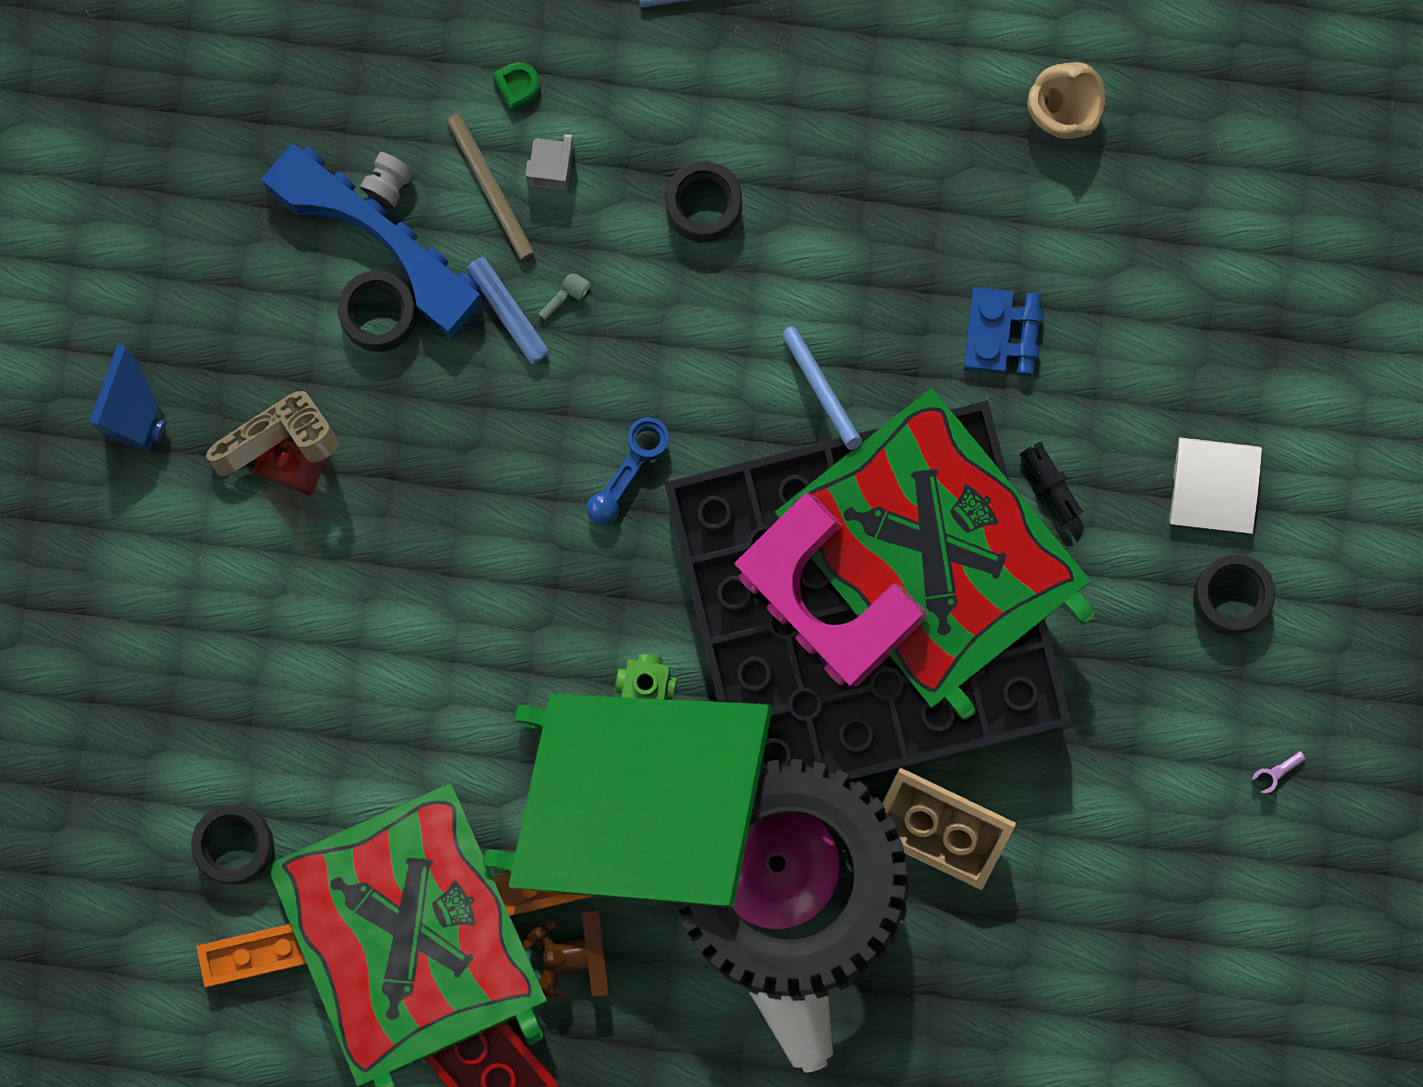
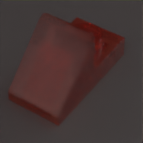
[252,439,326,496]

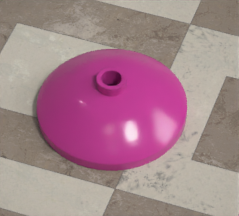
[733,813,839,929]

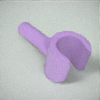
[1252,752,1306,793]

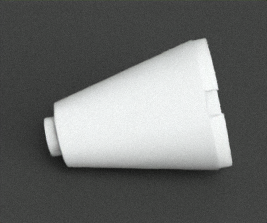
[749,992,833,1072]

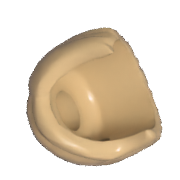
[1027,62,1106,139]

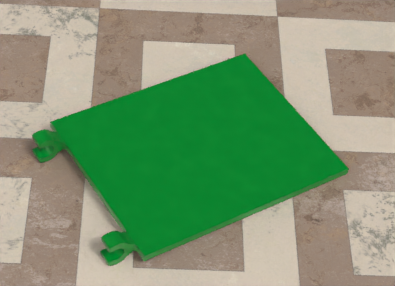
[483,694,773,908]

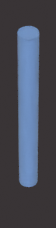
[782,327,862,450]

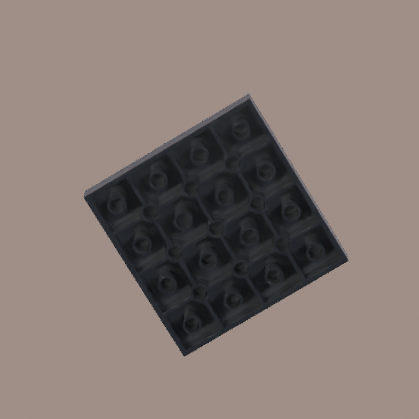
[664,400,1072,783]

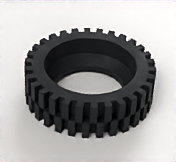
[676,759,910,1001]

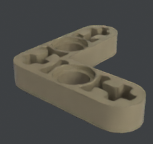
[206,391,339,476]

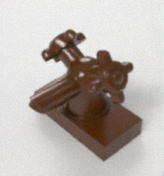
[522,910,610,998]

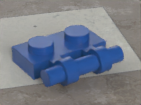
[963,287,1044,376]

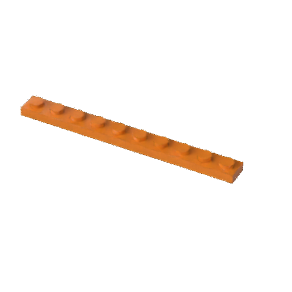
[196,874,596,988]

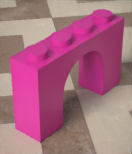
[734,492,929,686]

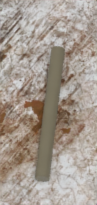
[446,113,535,261]

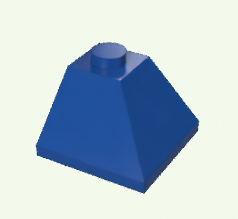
[90,344,167,452]

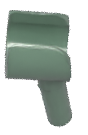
[539,274,591,320]

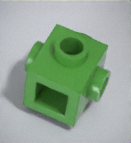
[615,654,677,700]

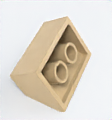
[882,768,1016,890]

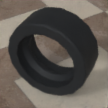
[665,161,742,243]
[337,270,417,352]
[1193,554,1275,635]
[191,804,274,885]

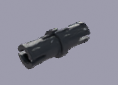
[1019,441,1084,525]

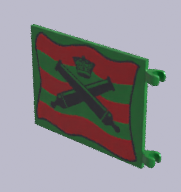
[775,388,1095,720]
[267,783,548,1087]

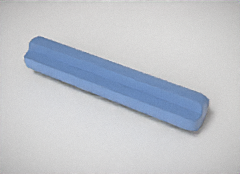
[467,257,549,364]

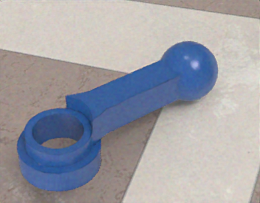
[586,417,669,525]

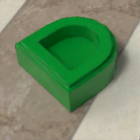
[492,62,540,112]

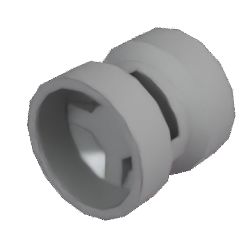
[359,152,414,208]

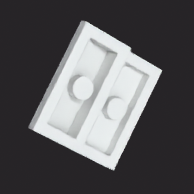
[1169,437,1262,534]

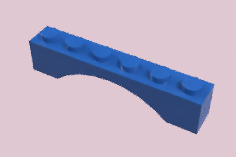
[261,143,483,340]

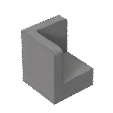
[525,134,574,192]

